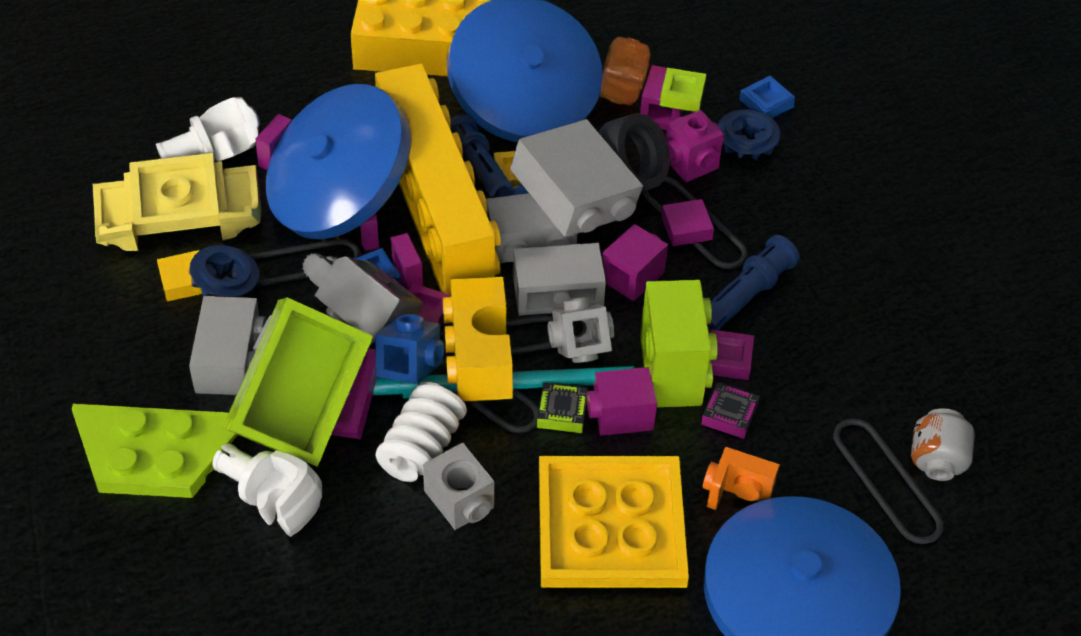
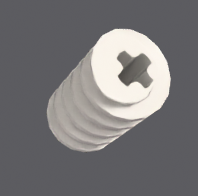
[376,381,467,482]

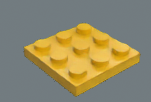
[539,456,689,588]

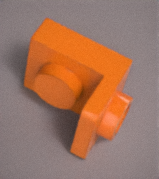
[703,447,780,510]

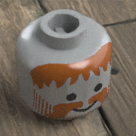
[911,409,975,481]

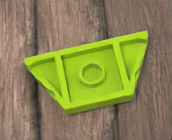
[72,404,238,498]

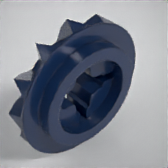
[718,109,780,160]
[189,245,259,298]

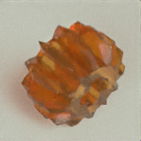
[600,37,651,106]

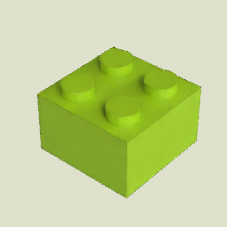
[640,280,717,407]

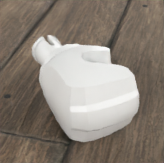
[156,97,260,161]
[213,443,322,537]

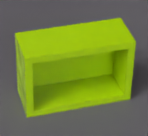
[222,298,373,467]

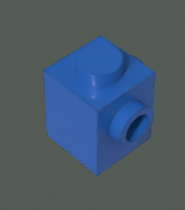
[375,314,444,384]

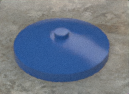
[447,0,603,142]
[266,84,411,239]
[704,496,901,636]

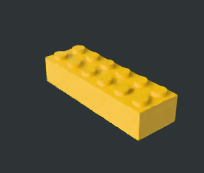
[375,63,501,295]

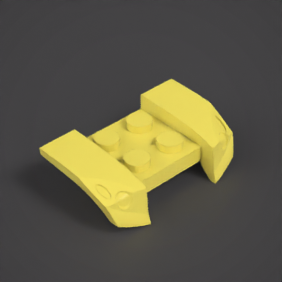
[93,153,261,251]

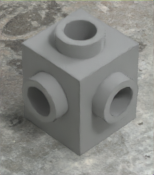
[548,297,614,363]

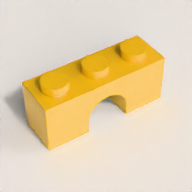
[443,277,513,401]

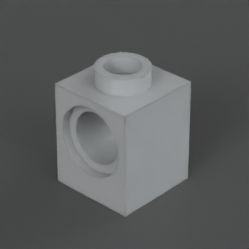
[423,443,494,530]

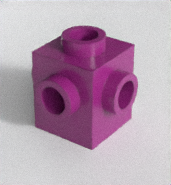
[666,110,724,183]

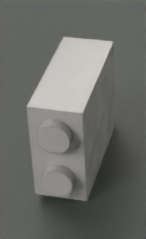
[510,119,643,237]

